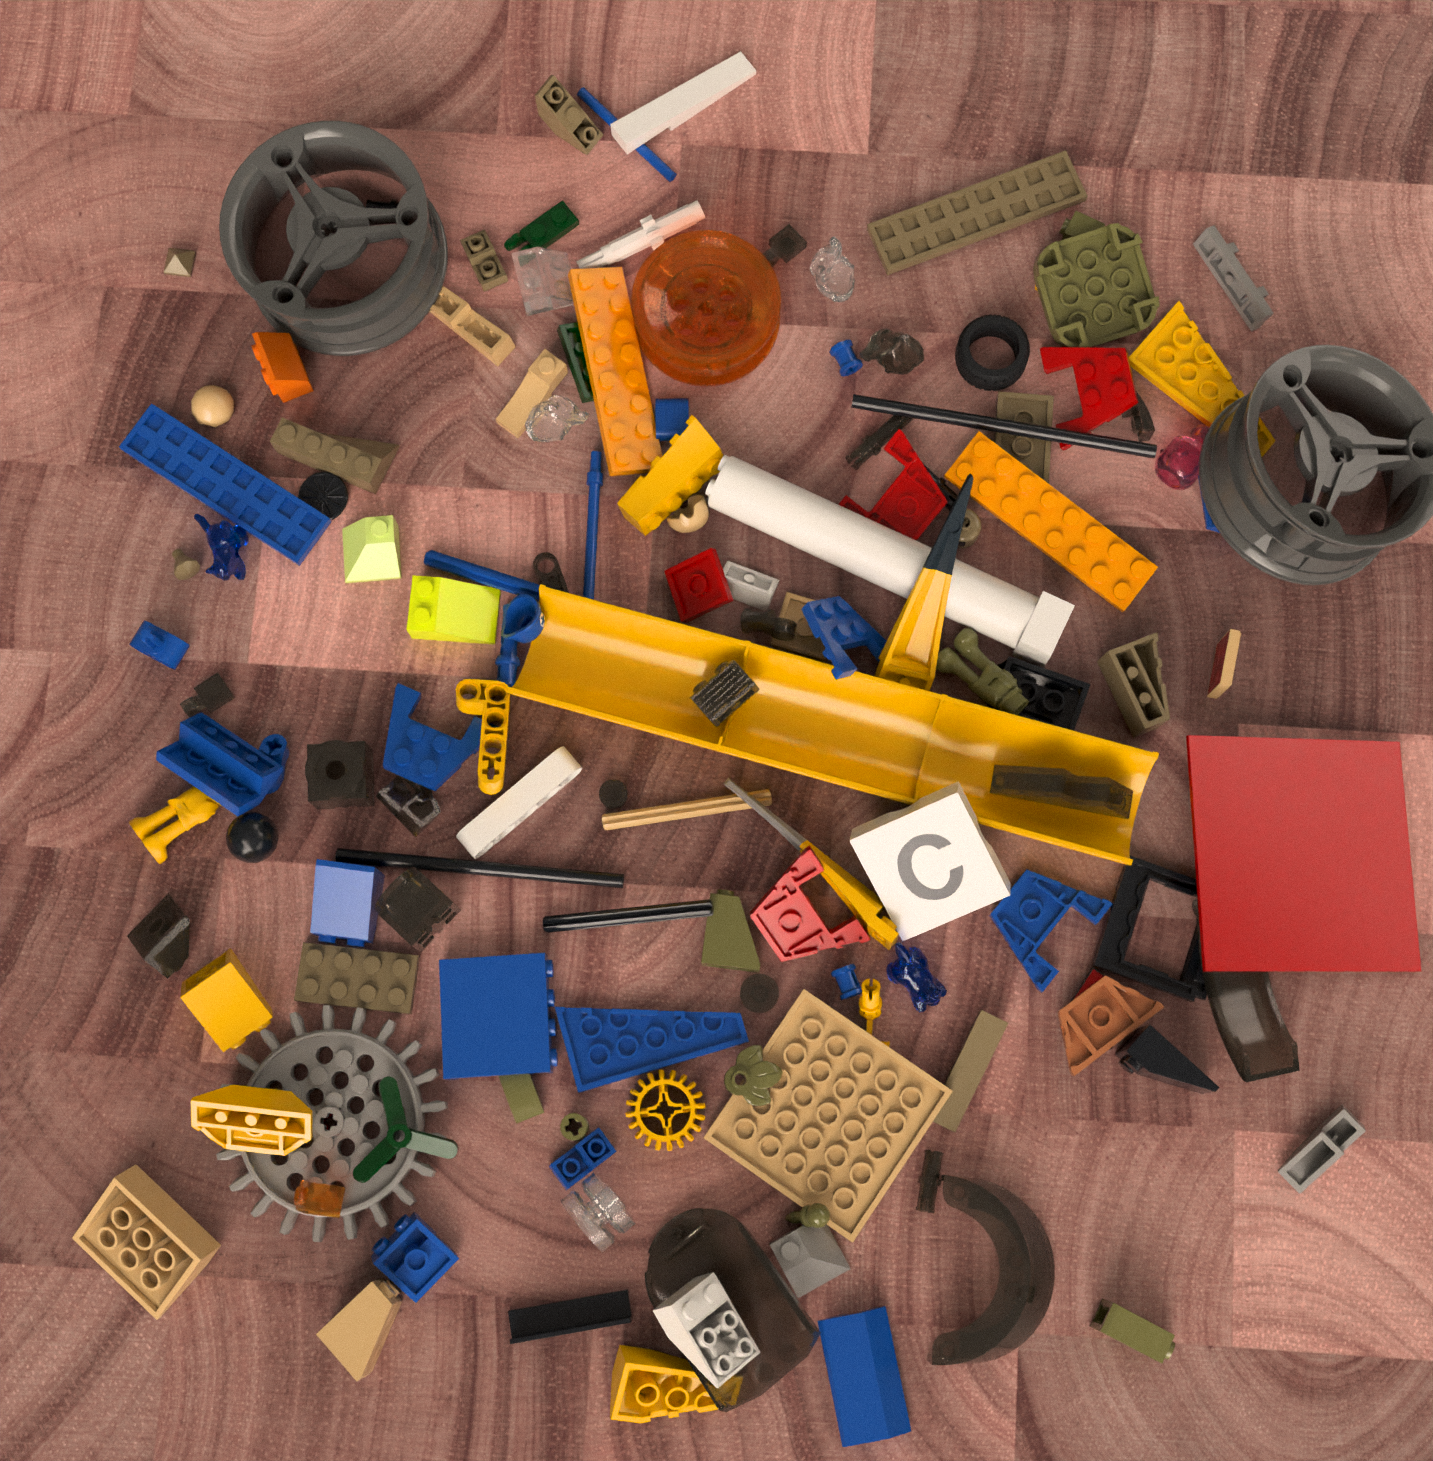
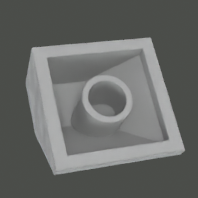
[769,1224,851,1298]

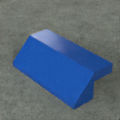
[156,712,283,816]
[818,1306,911,1447]

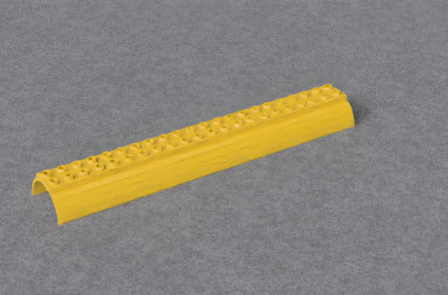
[506,584,1159,866]

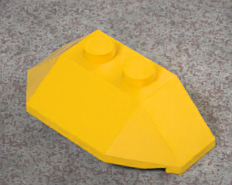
[191,1085,312,1156]

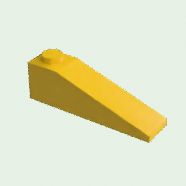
[610,1345,743,1423]

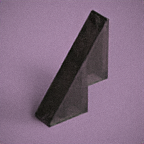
[990,765,1133,819]

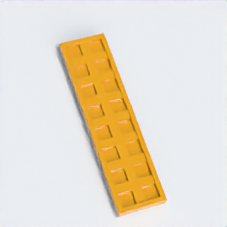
[568,267,663,476]
[944,431,1158,612]

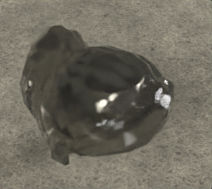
[860,328,924,375]

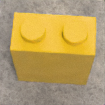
[180,948,273,1052]

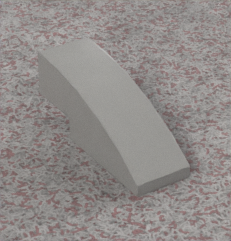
[1278,1104,1366,1194]

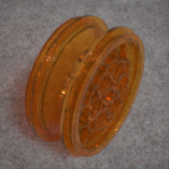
[631,230,781,387]

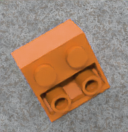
[251,332,314,403]

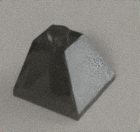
[127,894,190,979]

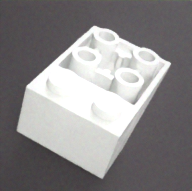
[652,1272,761,1388]

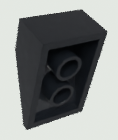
[1115,1024,1219,1094]

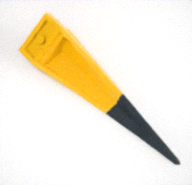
[874,474,974,691]

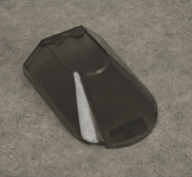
[645,1208,821,1412]

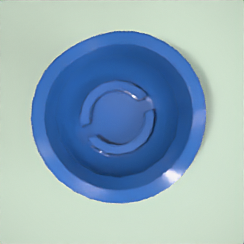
[501,594,545,644]

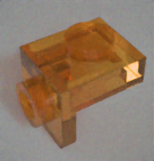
[294,1180,345,1218]

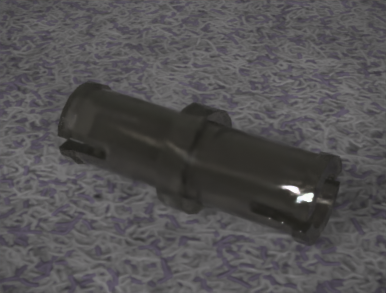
[915,1150,944,1214]

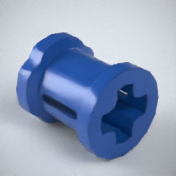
[829,340,863,376]
[831,963,862,1001]

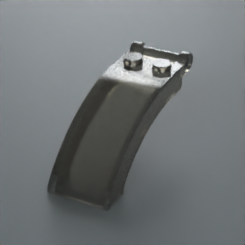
[1192,899,1300,1083]

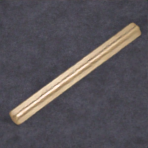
[602,789,772,830]

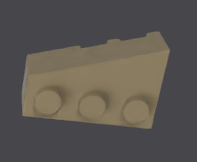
[1097,632,1170,738]

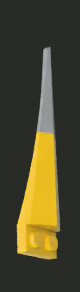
[723,778,899,950]

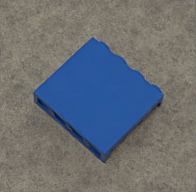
[439,953,558,1080]

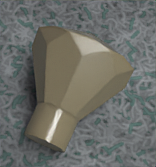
[172,549,200,580]

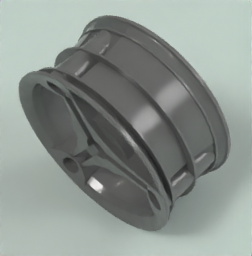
[219,121,448,356]
[1199,345,1433,585]

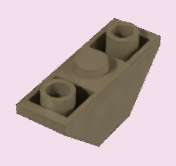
[535,75,604,154]

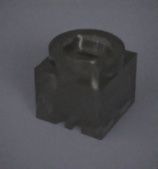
[305,740,375,810]
[374,867,461,952]

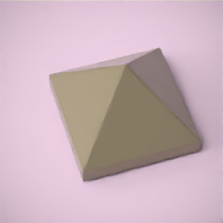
[164,248,196,277]

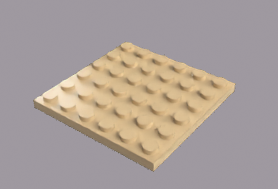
[704,989,953,1243]

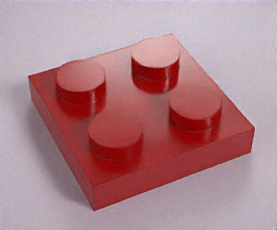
[664,548,734,623]

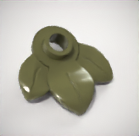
[724,1045,783,1106]

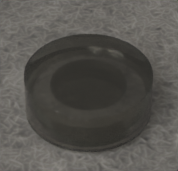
[599,780,628,809]

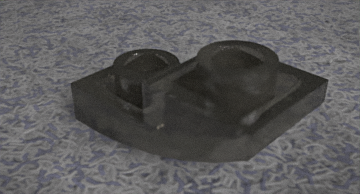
[1121,392,1155,442]

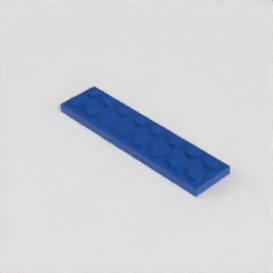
[119,403,332,566]

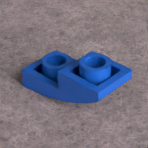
[549,1128,617,1191]

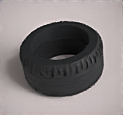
[955,314,1030,391]

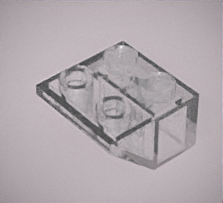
[511,247,574,316]

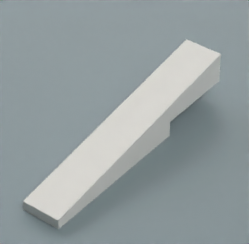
[610,52,756,154]

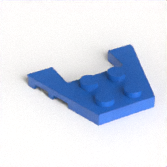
[801,596,887,680]
[383,683,498,791]
[989,869,1113,993]

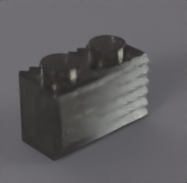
[690,659,759,727]

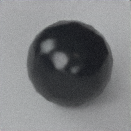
[226,812,279,863]

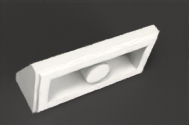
[723,561,779,611]

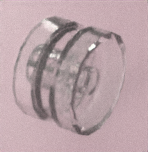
[561,1172,636,1252]

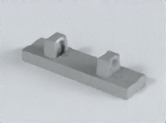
[1193,225,1274,331]

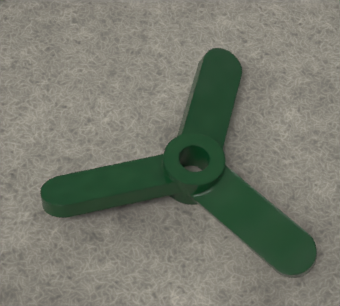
[353,1076,459,1183]

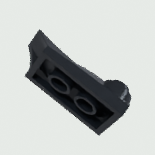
[979,656,1091,731]

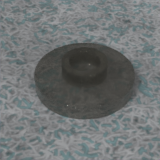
[740,974,779,1013]

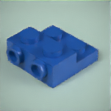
[371,1212,459,1303]

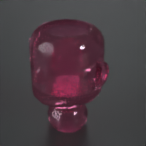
[1154,424,1209,490]

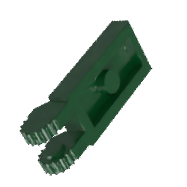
[504,200,579,264]

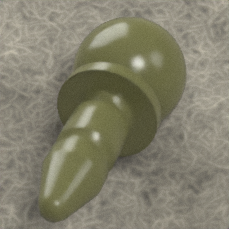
[785,1203,830,1228]

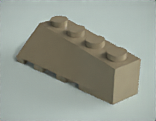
[270,417,400,494]

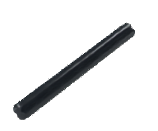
[543,899,714,933]

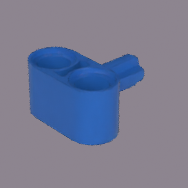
[129,620,190,670]

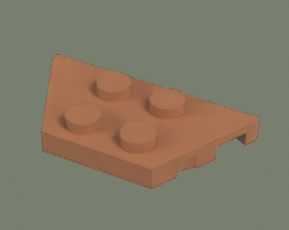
[1057,975,1164,1076]

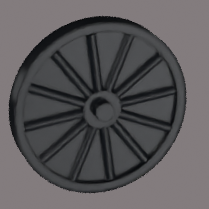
[298,472,348,520]

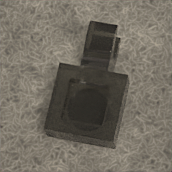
[759,224,807,272]
[180,673,235,718]

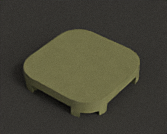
[1033,223,1160,347]

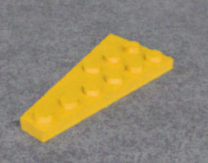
[1129,301,1276,457]

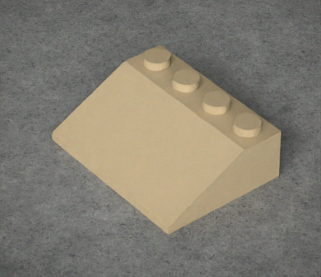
[72,1164,221,1320]

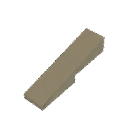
[933,1010,1008,1133]

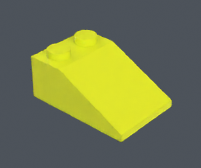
[406,575,501,645]

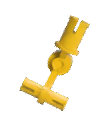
[859,978,890,1047]

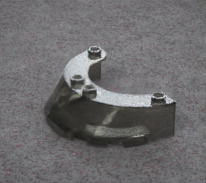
[927,1175,1055,1365]

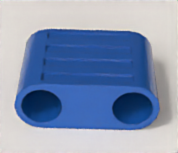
[655,398,689,441]

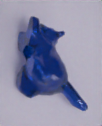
[194,514,248,581]
[886,942,947,1012]

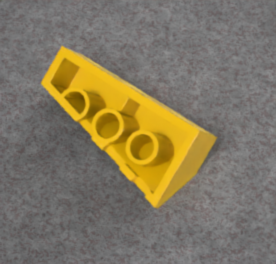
[617,415,723,536]

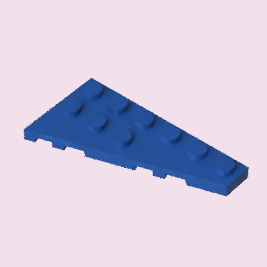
[555,1007,749,1093]

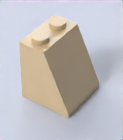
[316,1278,403,1381]

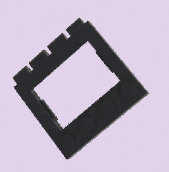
[1092,855,1214,1002]

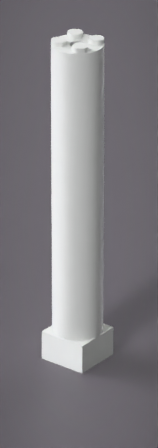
[705,455,1075,668]

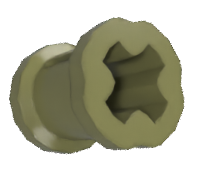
[560,1113,589,1141]

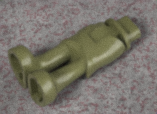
[936,628,1029,715]

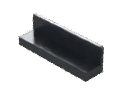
[508,1289,633,1344]

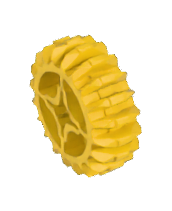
[625,1070,706,1151]

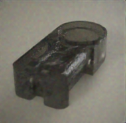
[533,552,569,593]

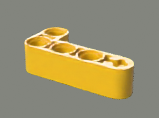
[455,679,510,795]

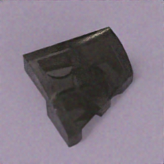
[376,776,441,837]

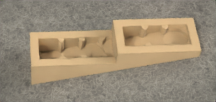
[429,286,516,366]

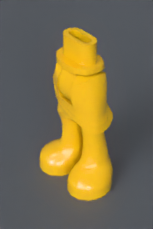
[129,786,221,864]

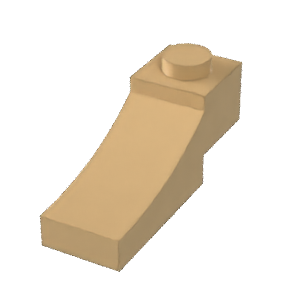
[496,349,568,438]

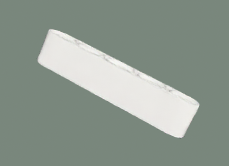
[456,746,582,859]

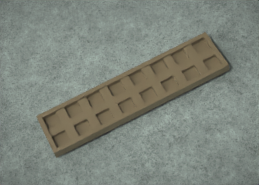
[867,150,1088,275]

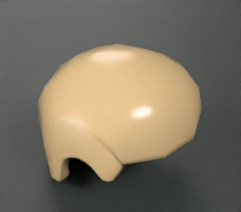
[191,385,234,428]
[667,495,710,533]

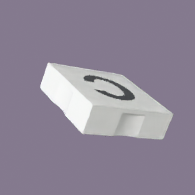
[849,781,1010,941]

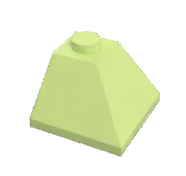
[342,515,402,583]

